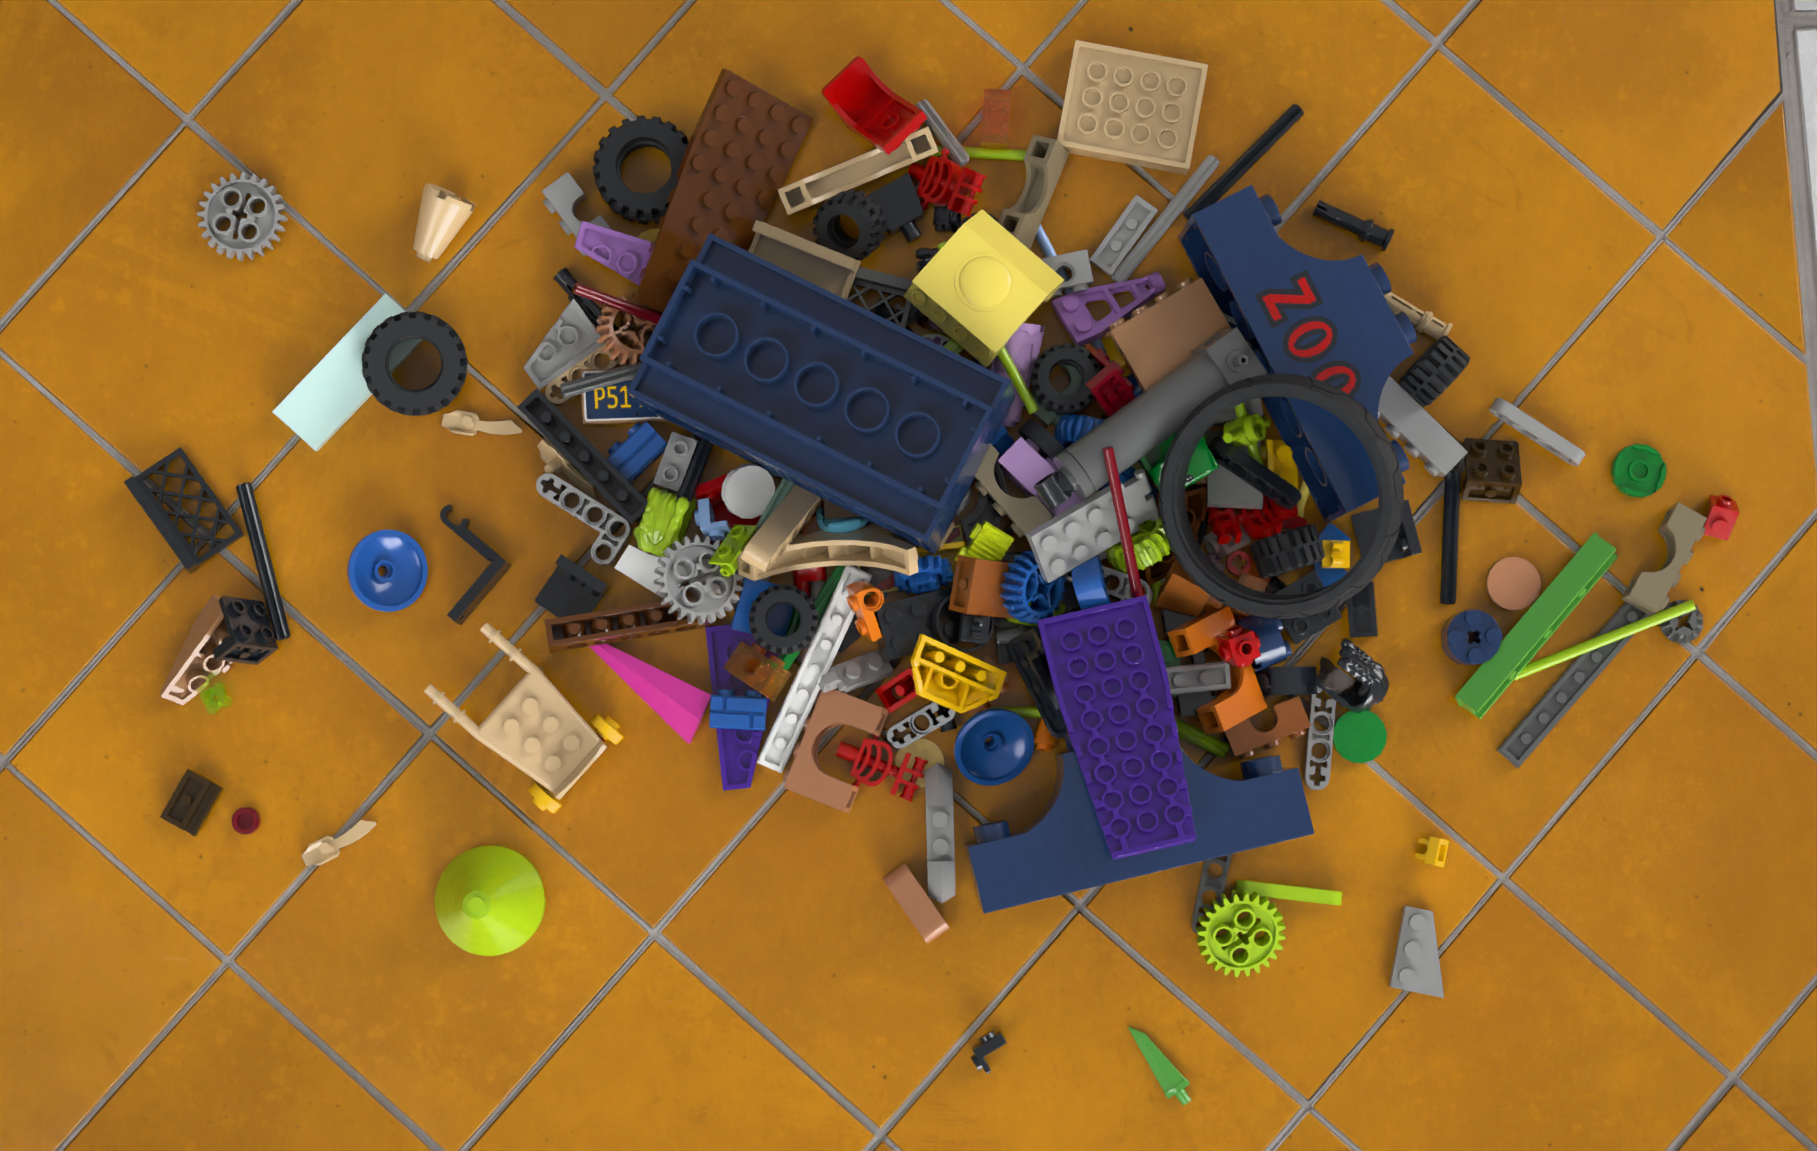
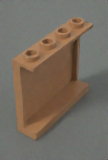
[1104,277,1231,392]

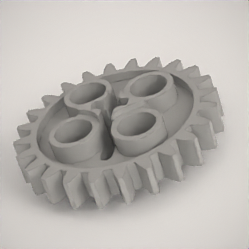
[197,172,288,261]
[653,535,743,625]

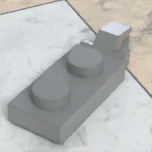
[818,649,894,693]

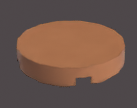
[1485,557,1541,611]

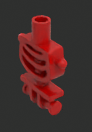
[908,148,987,217]
[1206,494,1298,545]
[835,733,928,802]

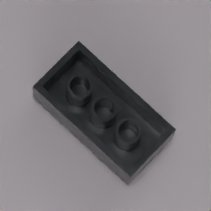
[874,587,962,663]

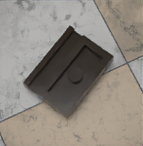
[160,769,224,837]

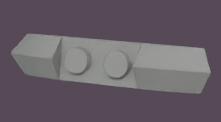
[925,763,955,903]

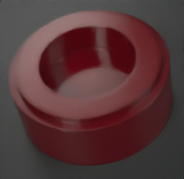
[232,807,261,835]

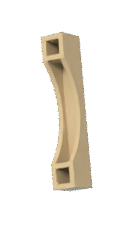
[778,127,939,215]

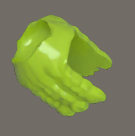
[633,487,697,557]

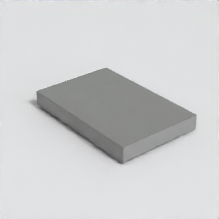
[1206,430,1263,509]

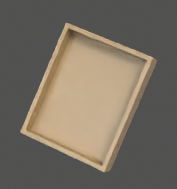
[1057,40,1208,175]

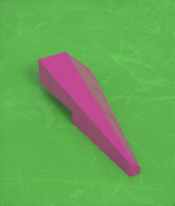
[590,644,711,744]

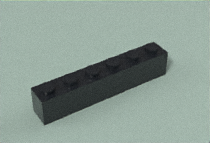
[517,388,647,527]

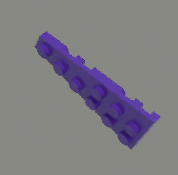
[705,625,779,791]

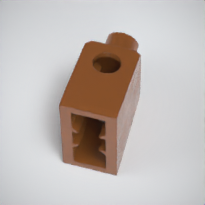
[1155,558,1223,616]

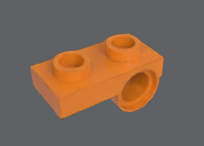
[846,581,884,642]

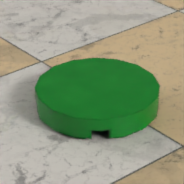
[1610,444,1667,498]
[1333,711,1387,763]

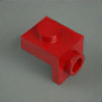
[1703,495,1740,541]

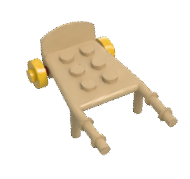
[424,622,624,814]

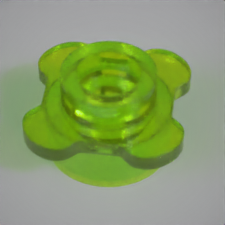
[200,682,232,714]

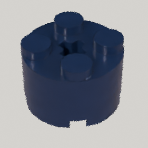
[1441,609,1502,665]
[1235,615,1292,672]

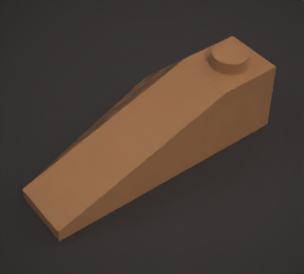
[159,594,233,705]

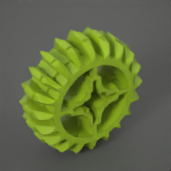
[1105,515,1171,573]

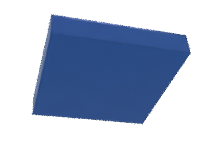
[730,577,793,636]

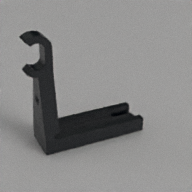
[440,504,512,625]

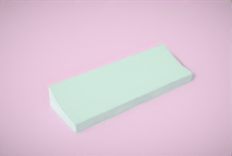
[272,293,424,452]

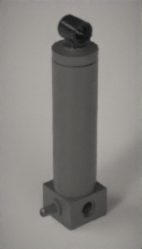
[1033,327,1267,510]

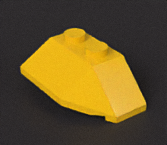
[911,634,1007,714]

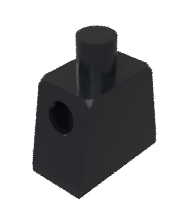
[865,173,924,243]

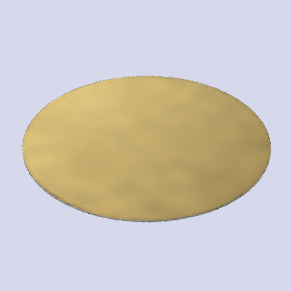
[895,738,944,787]

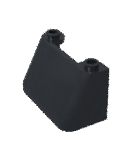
[1008,605,1081,738]

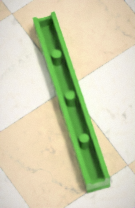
[1455,532,1618,719]

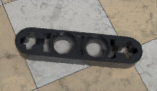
[1208,437,1301,510]

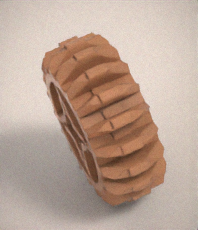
[595,295,661,366]

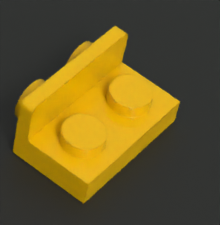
[1260,439,1298,489]

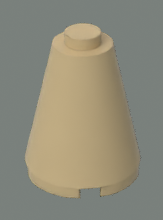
[413,183,476,262]

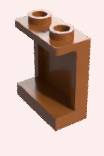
[949,555,1015,619]

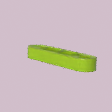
[1235,880,1343,906]

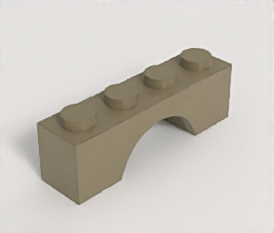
[998,135,1069,250]
[974,444,1053,540]
[1621,502,1707,615]

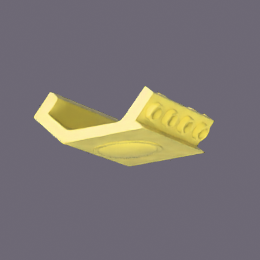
[904,209,1064,367]

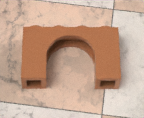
[783,689,889,813]

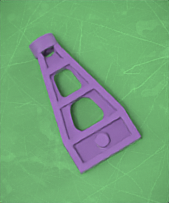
[1052,272,1165,346]

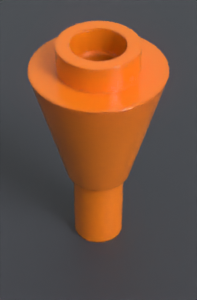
[1034,718,1058,752]

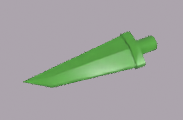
[1127,1026,1192,1106]

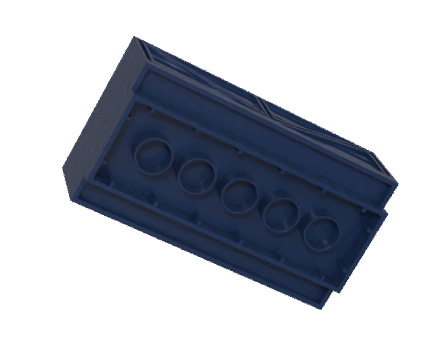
[627,233,1015,554]

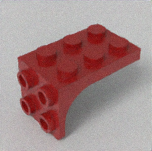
[821,56,927,155]

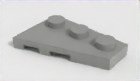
[1389,905,1444,998]

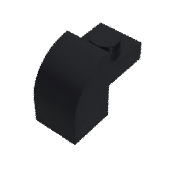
[1254,666,1317,696]

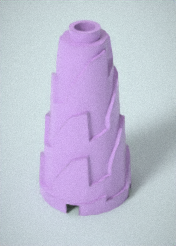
[991,323,1044,427]

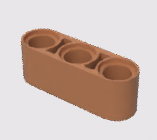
[882,863,950,944]

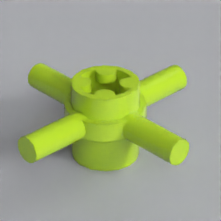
[1223,403,1271,465]

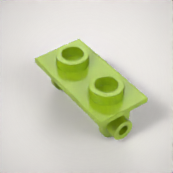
[709,525,757,577]

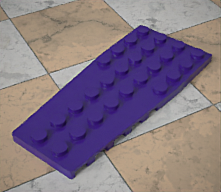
[1037,595,1196,860]

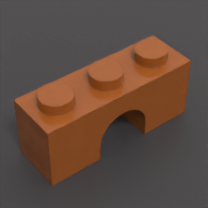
[1222,696,1311,760]

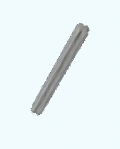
[1111,155,1220,283]

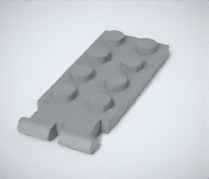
[1026,469,1161,583]

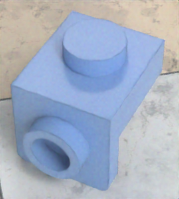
[694,498,731,541]

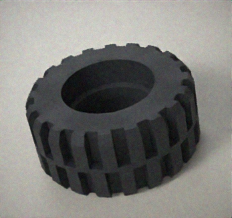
[593,115,689,224]
[361,311,468,416]

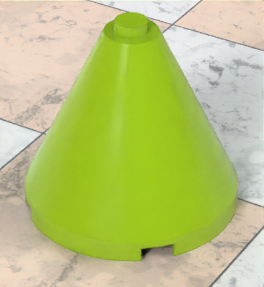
[435,845,546,956]

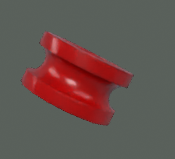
[1226,551,1251,576]

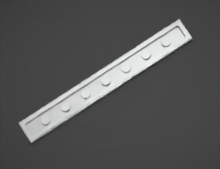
[757,566,872,773]

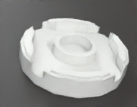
[721,464,775,519]

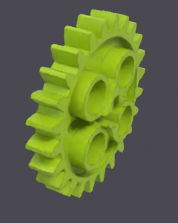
[1196,889,1286,977]

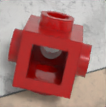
[1216,626,1261,668]

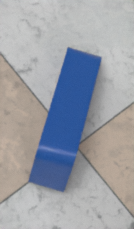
[1071,555,1111,610]

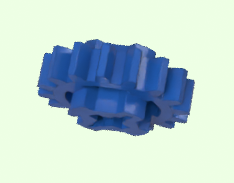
[893,555,953,595]

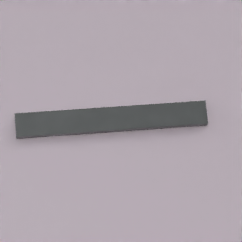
[1496,602,1652,768]

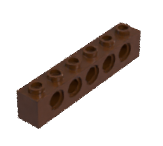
[544,596,713,653]

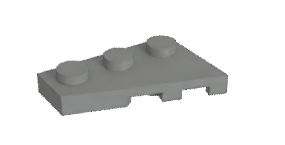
[523,298,605,390]

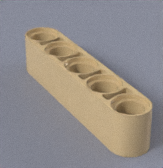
[741,485,824,573]

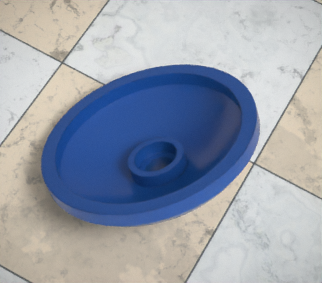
[347,530,428,612]
[954,708,1034,786]

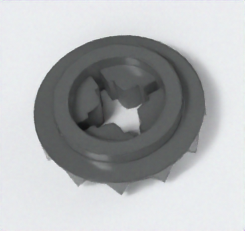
[1660,600,1704,643]

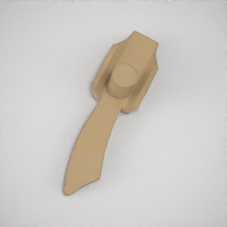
[441,410,523,436]
[537,437,598,500]
[301,820,377,867]

